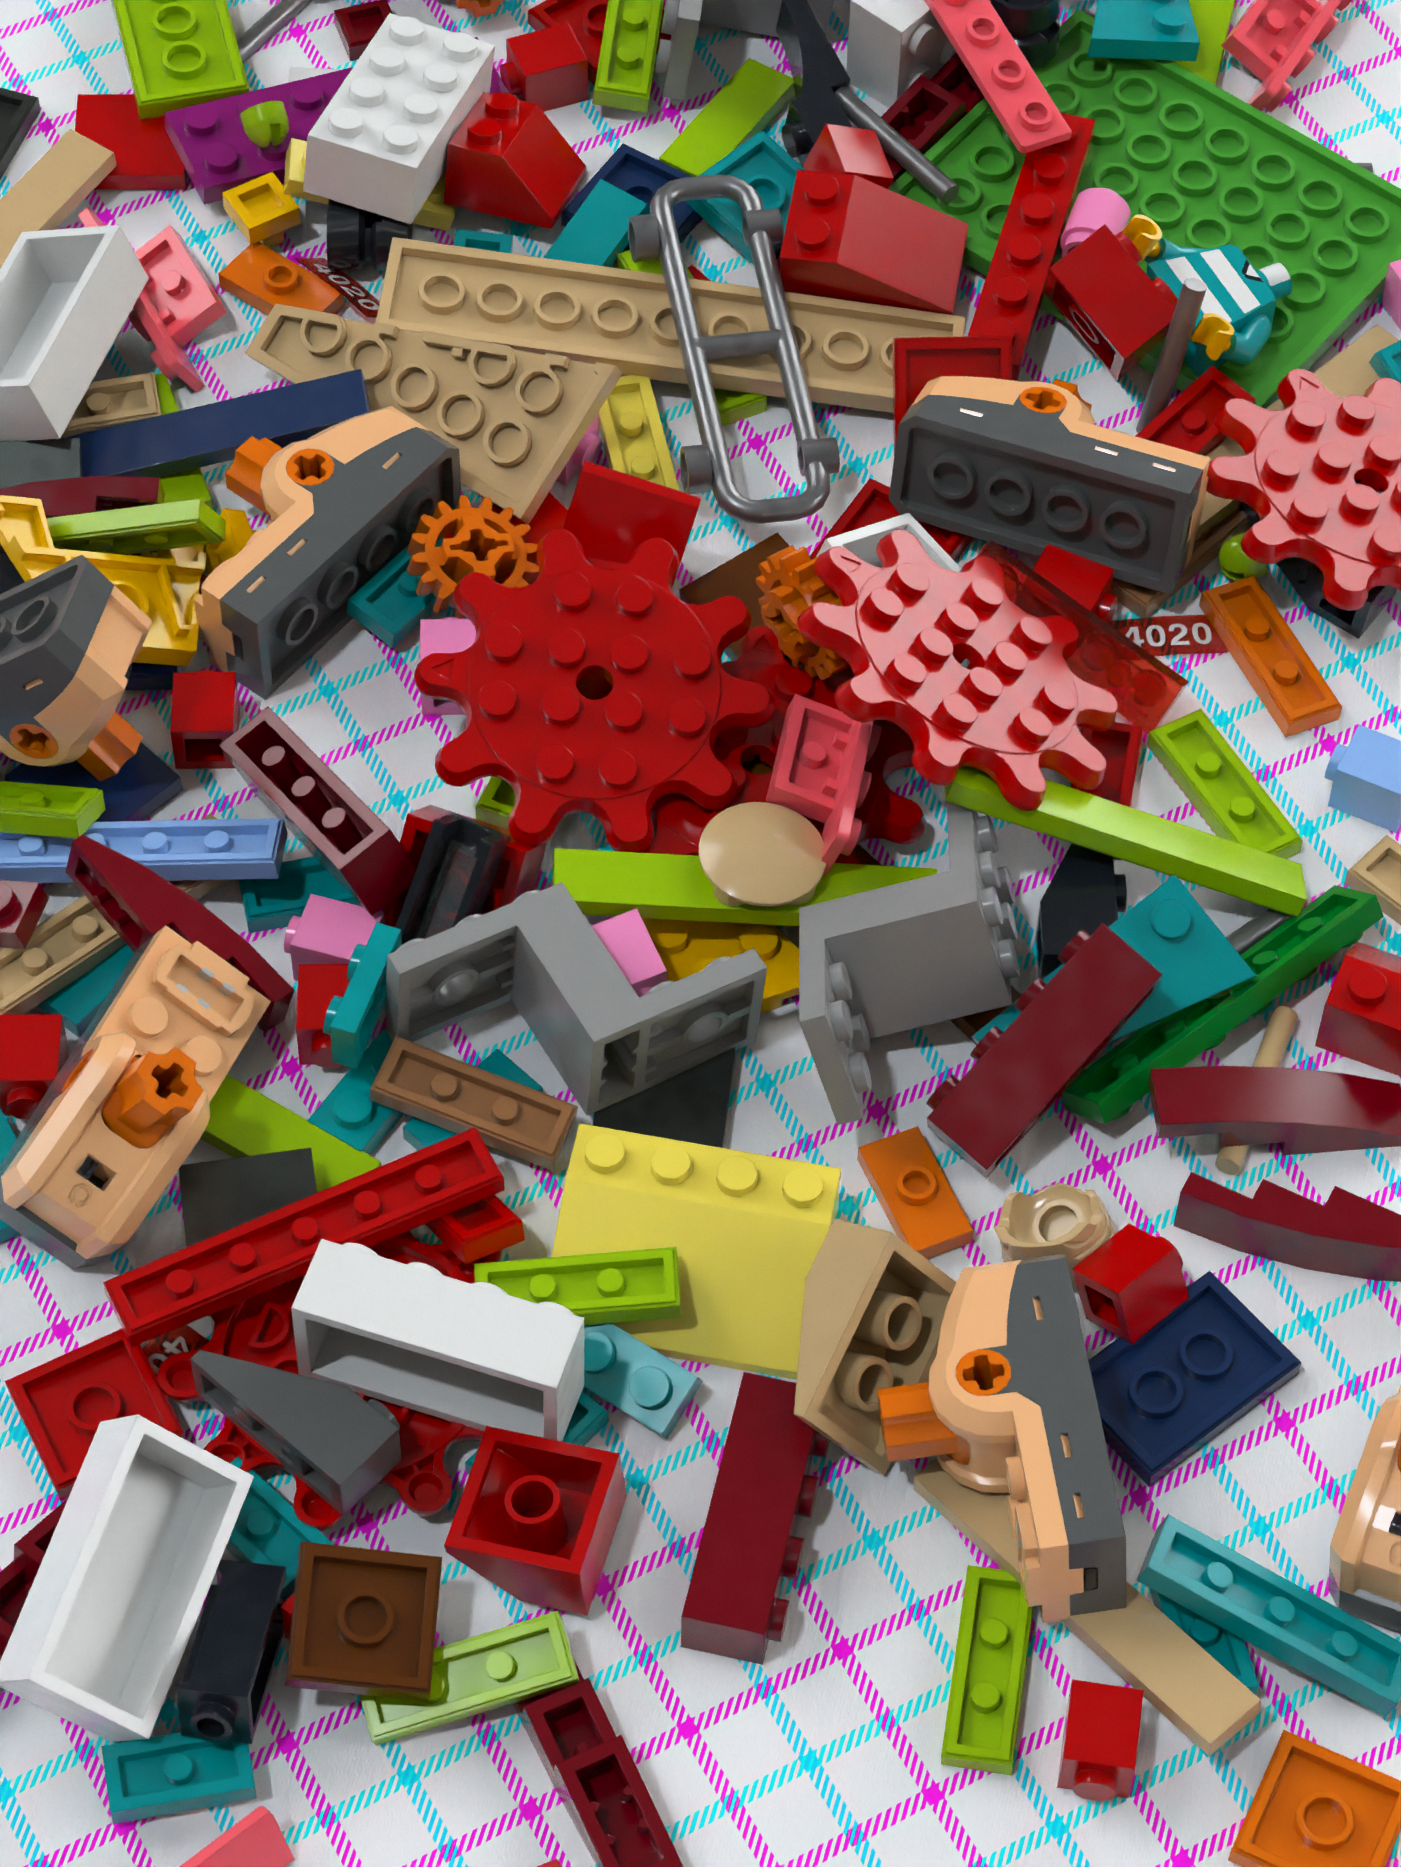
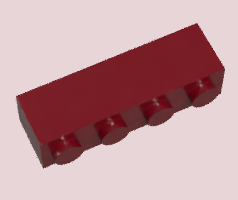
[219,706,417,916]
[926,923,1163,1179]
[681,1372,830,1665]

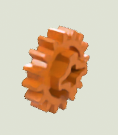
[407,495,540,619]
[756,545,849,680]

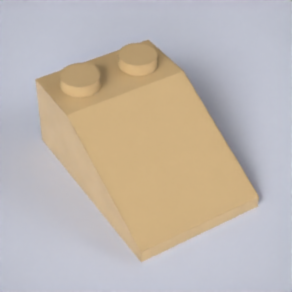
[794,1219,956,1475]

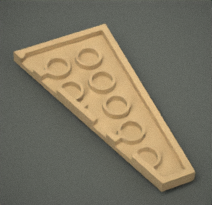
[245,304,623,524]

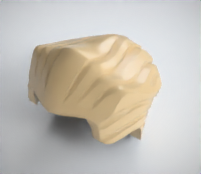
[994,1183,1115,1287]

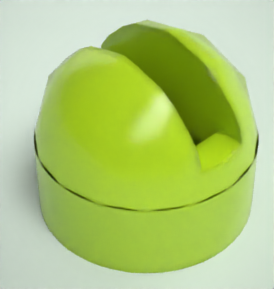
[240,101,289,148]
[1219,532,1267,581]

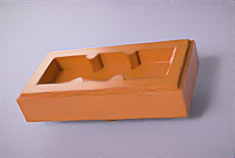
[218,242,345,315]
[857,1126,974,1259]

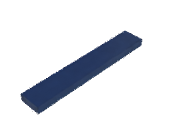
[61,369,371,477]

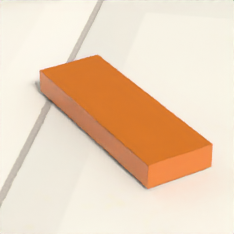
[1199,575,1342,737]

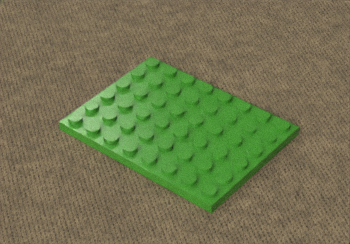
[888,9,1401,409]

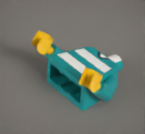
[1122,214,1292,377]

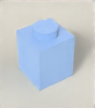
[1325,725,1401,833]

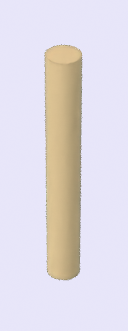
[1215,1006,1298,1175]

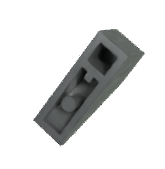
[190,1350,402,1516]

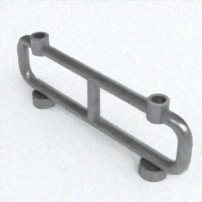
[628,175,840,524]

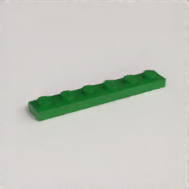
[1060,885,1384,1124]

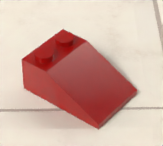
[779,169,968,315]

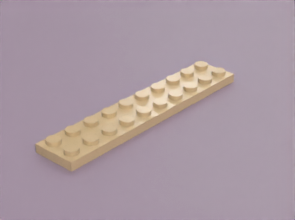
[376,237,966,413]

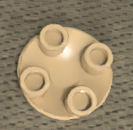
[698,802,826,907]

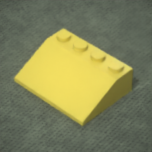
[551,1123,841,1380]

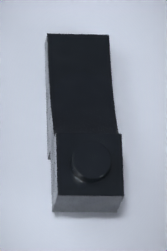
[776,0,853,168]

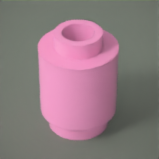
[1060,188,1131,257]

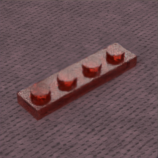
[976,540,1189,734]

